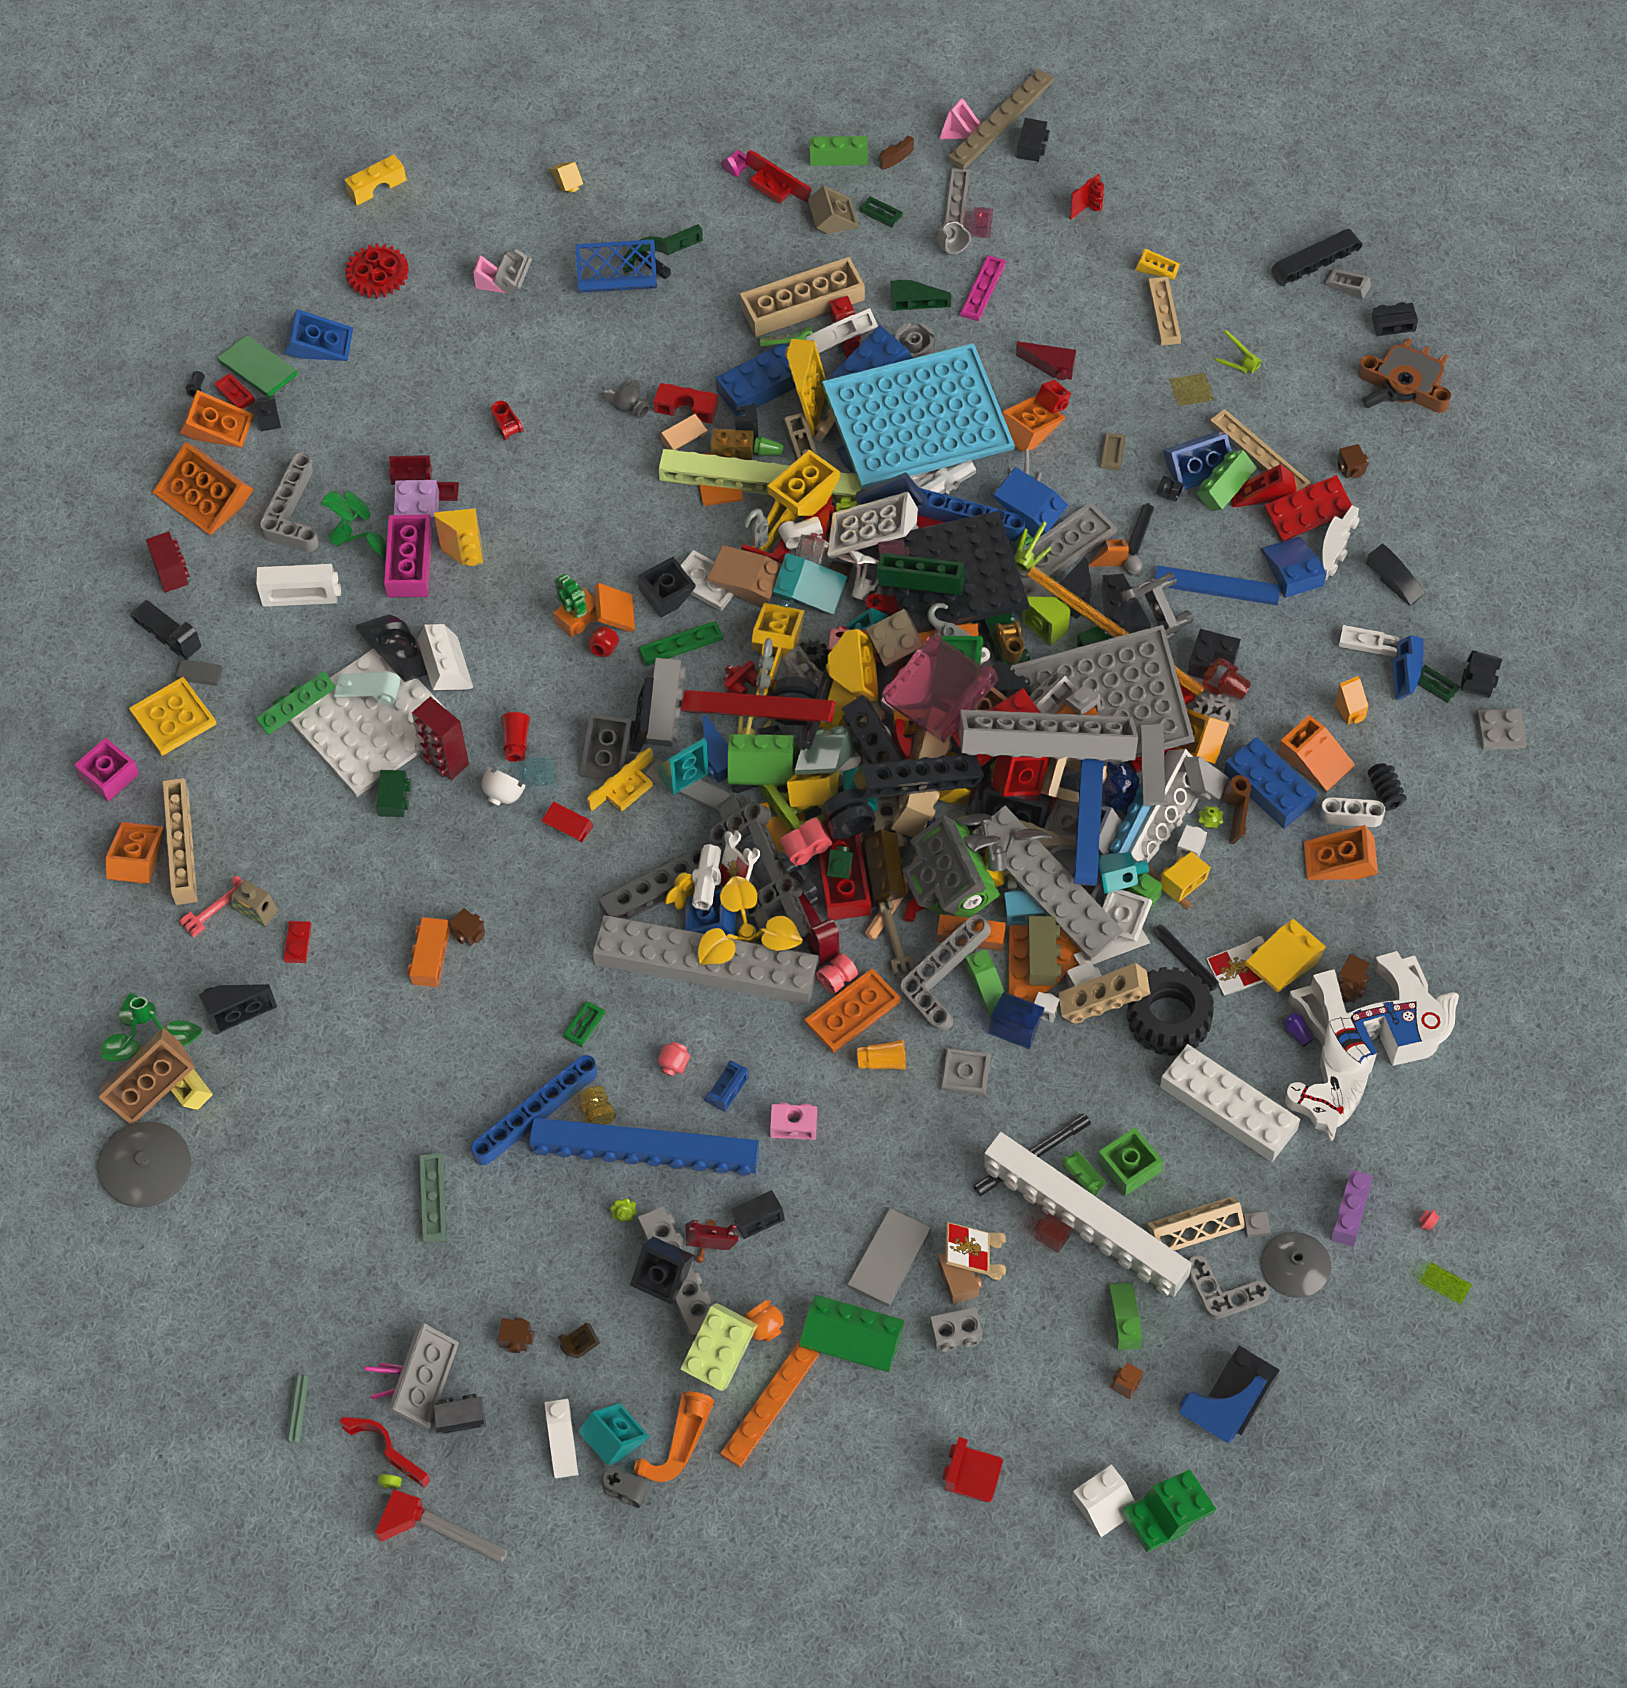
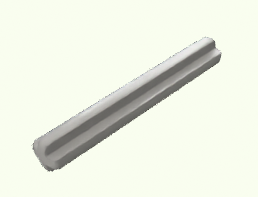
[420,1511,507,1563]

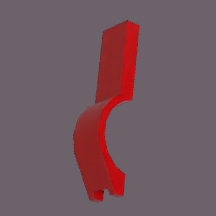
[339,1417,430,1488]

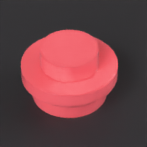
[1419,1209,1440,1231]

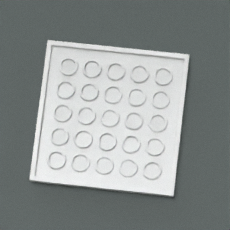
[289,648,446,797]

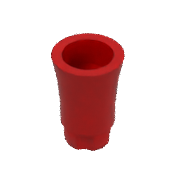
[501,712,530,762]

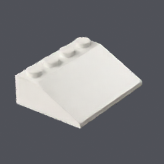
[828,492,918,558]

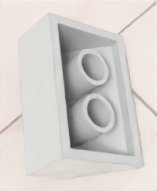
[417,624,473,690]

